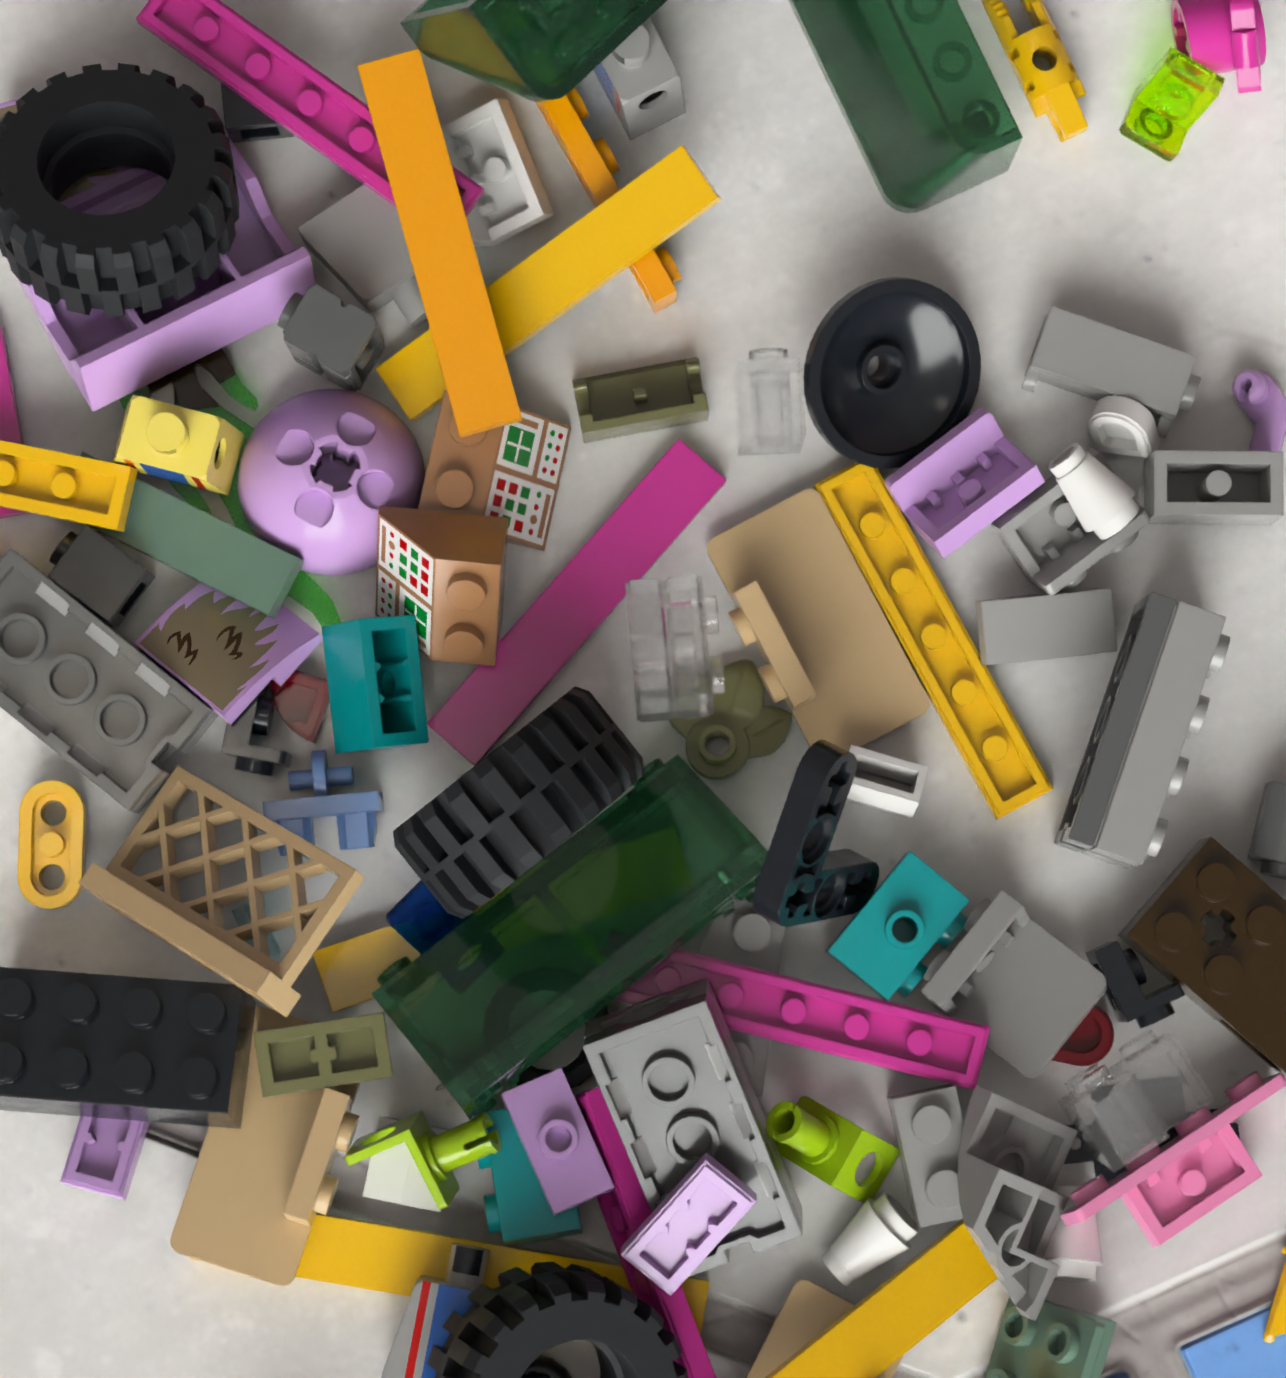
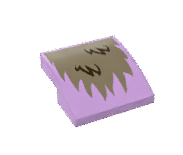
[134,582,323,725]

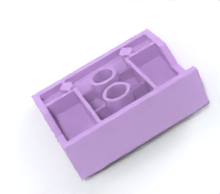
[6,130,315,412]

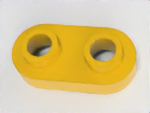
[17,780,87,909]

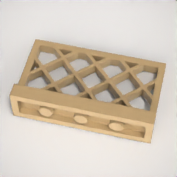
[78,765,365,1017]

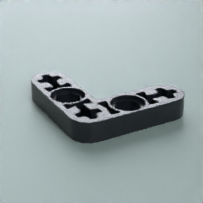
[752,739,879,927]

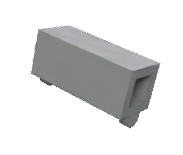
[1021,306,1201,439]

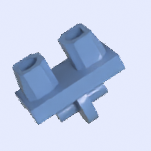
[262,750,384,856]

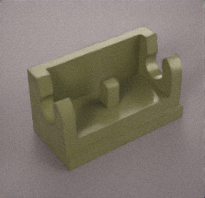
[572,357,709,443]
[253,1012,393,1097]

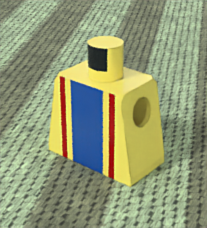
[111,395,245,496]

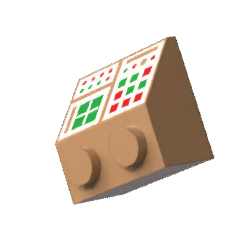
[418,390,571,551]
[375,506,508,666]

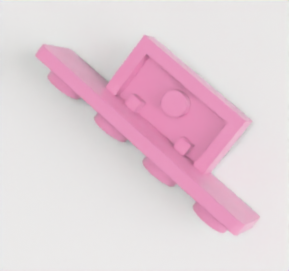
[1060,1071,1286,1247]

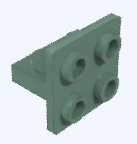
[984,1296,1117,1378]

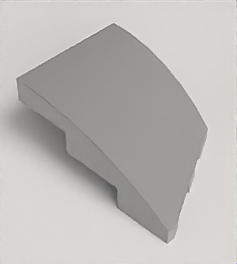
[958,1085,1078,1321]

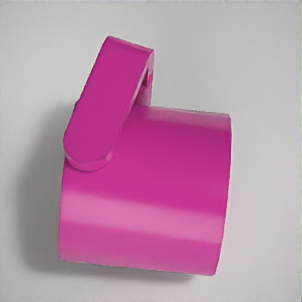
[1171,0,1266,93]

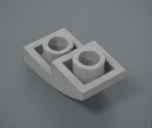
[975,588,1117,665]

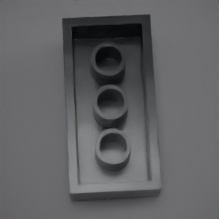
[0,967,256,1129]

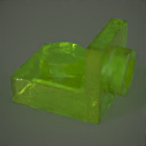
[1119,47,1225,162]

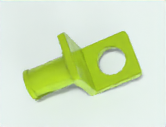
[766,1096,899,1203]
[344,1110,502,1209]

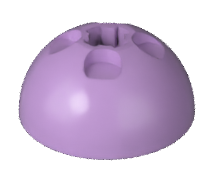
[237,389,426,576]

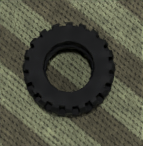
[0,63,239,317]
[393,686,644,919]
[427,1262,688,1378]

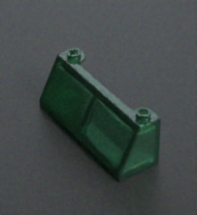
[372,754,768,1120]

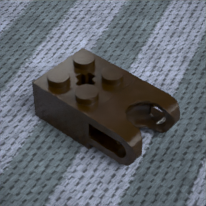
[1117,837,1286,1076]

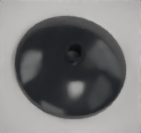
[803,277,981,469]

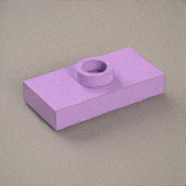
[501,1068,614,1216]
[60,1116,150,1201]
[620,1152,757,1296]

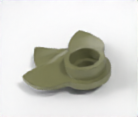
[667,659,792,780]

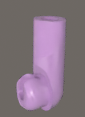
[1232,369,1286,451]

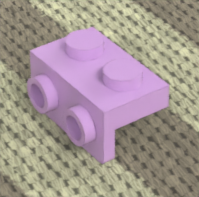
[885,407,1045,558]

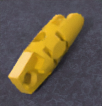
[981,0,1088,142]

